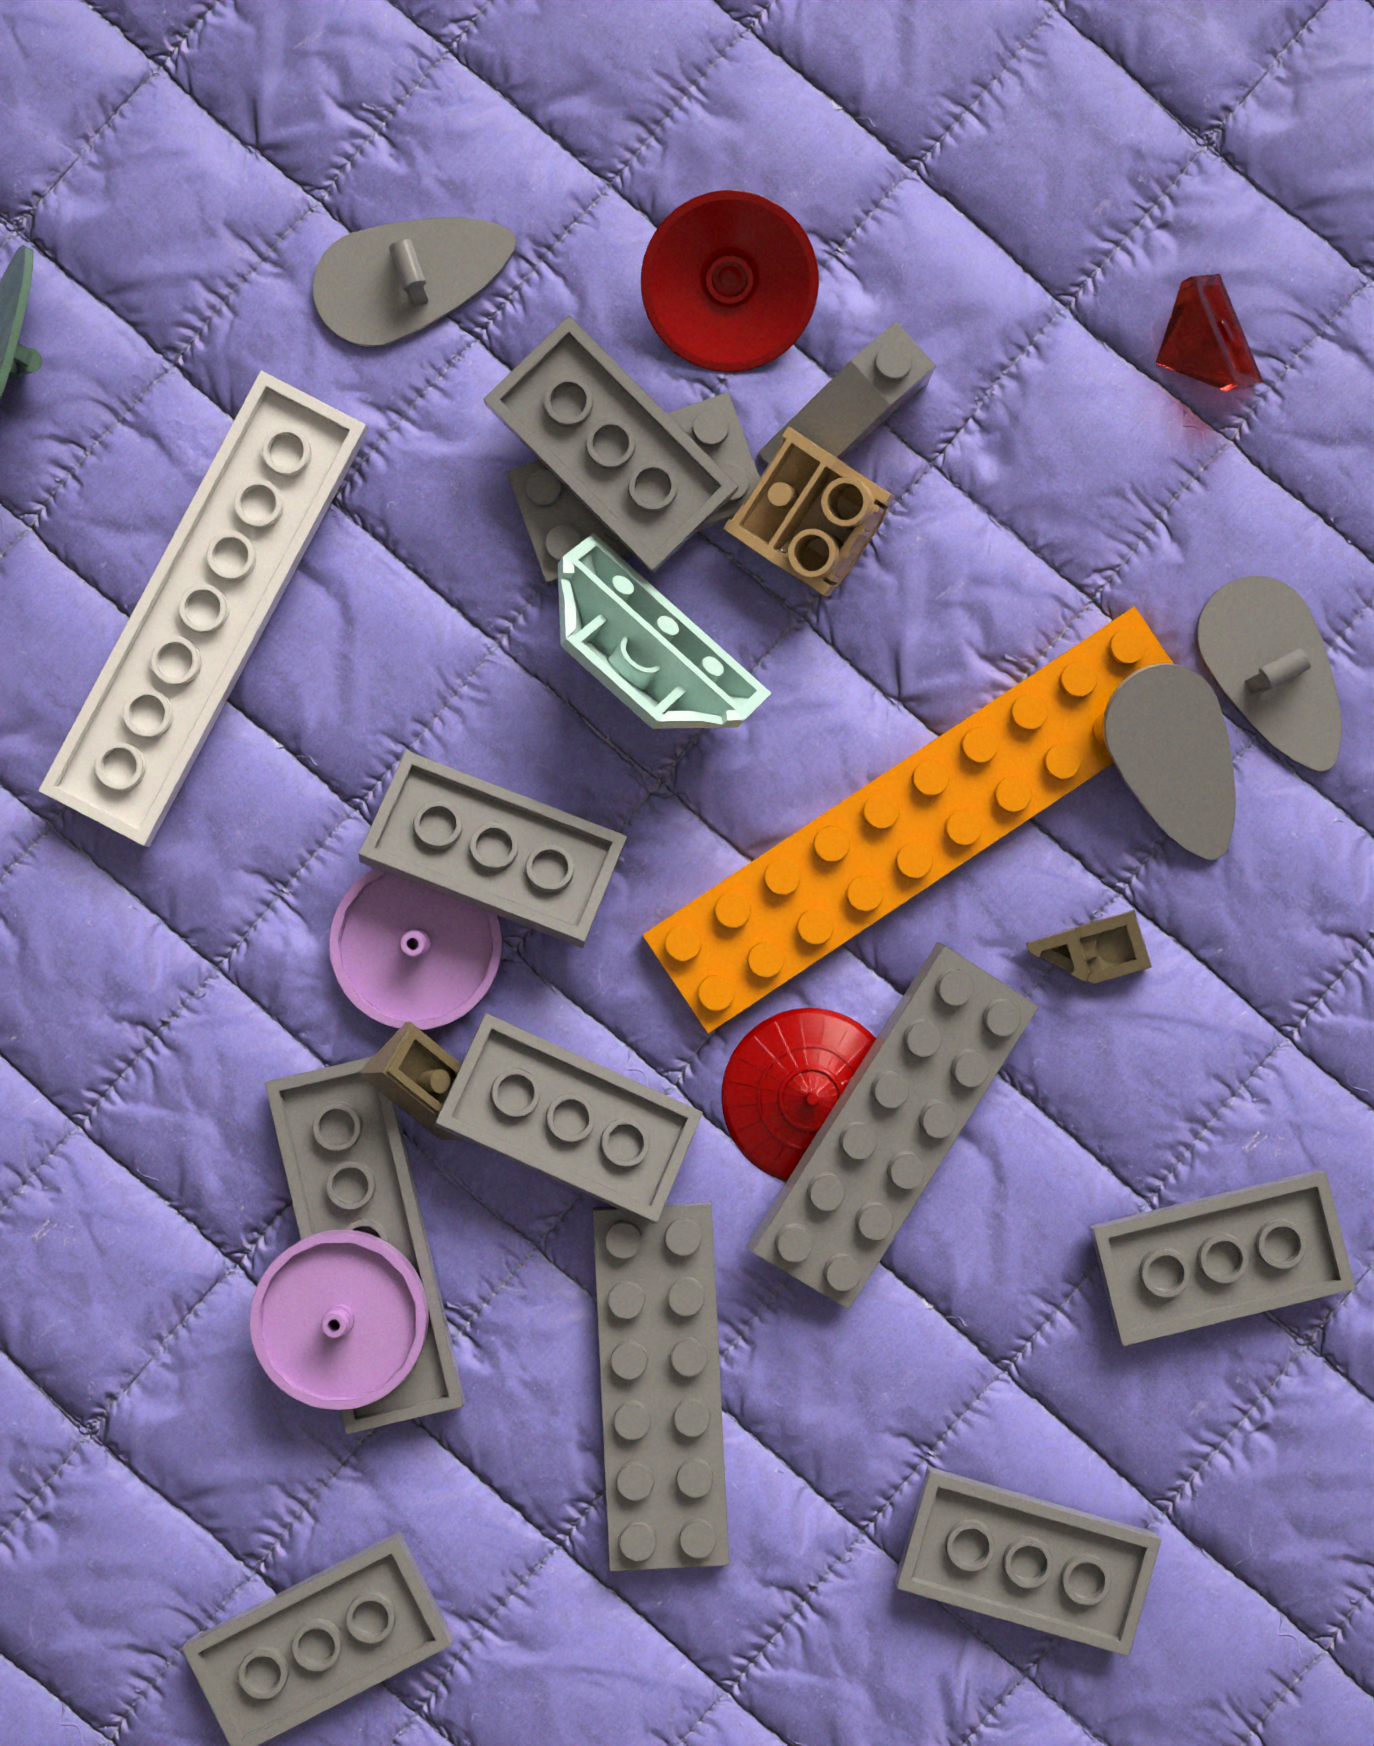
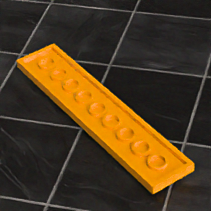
[642,606,1174,1034]

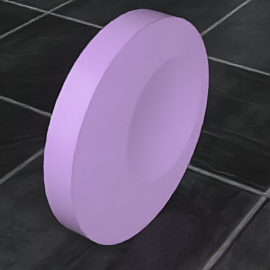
[329,868,504,1030]
[250,1230,429,1410]

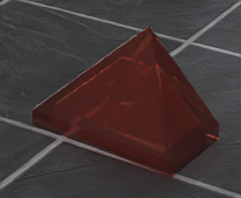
[1156,274,1264,392]

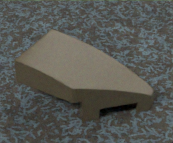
[1026,909,1152,984]

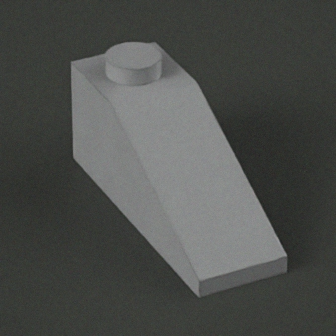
[757,321,936,466]

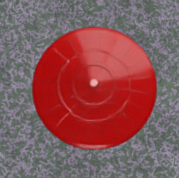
[641,190,819,372]
[721,1008,876,1182]

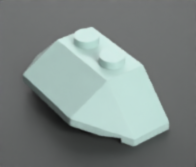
[558,533,771,729]

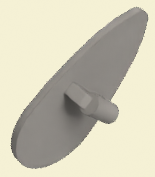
[313,217,516,348]
[1196,576,1341,772]
[1102,663,1236,860]

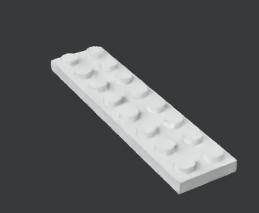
[38,370,369,847]

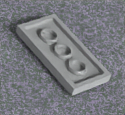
[483,315,739,574]
[506,392,760,586]
[359,750,627,948]
[433,1013,703,1224]
[1089,1169,1356,1346]
[894,1466,1162,1656]
[182,1531,454,1746]

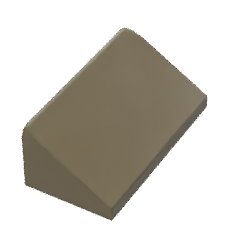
[360,1022,464,1140]

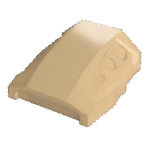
[723,426,895,597]

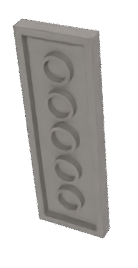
[746,942,1039,1310]
[265,1056,466,1435]
[593,1202,730,1571]

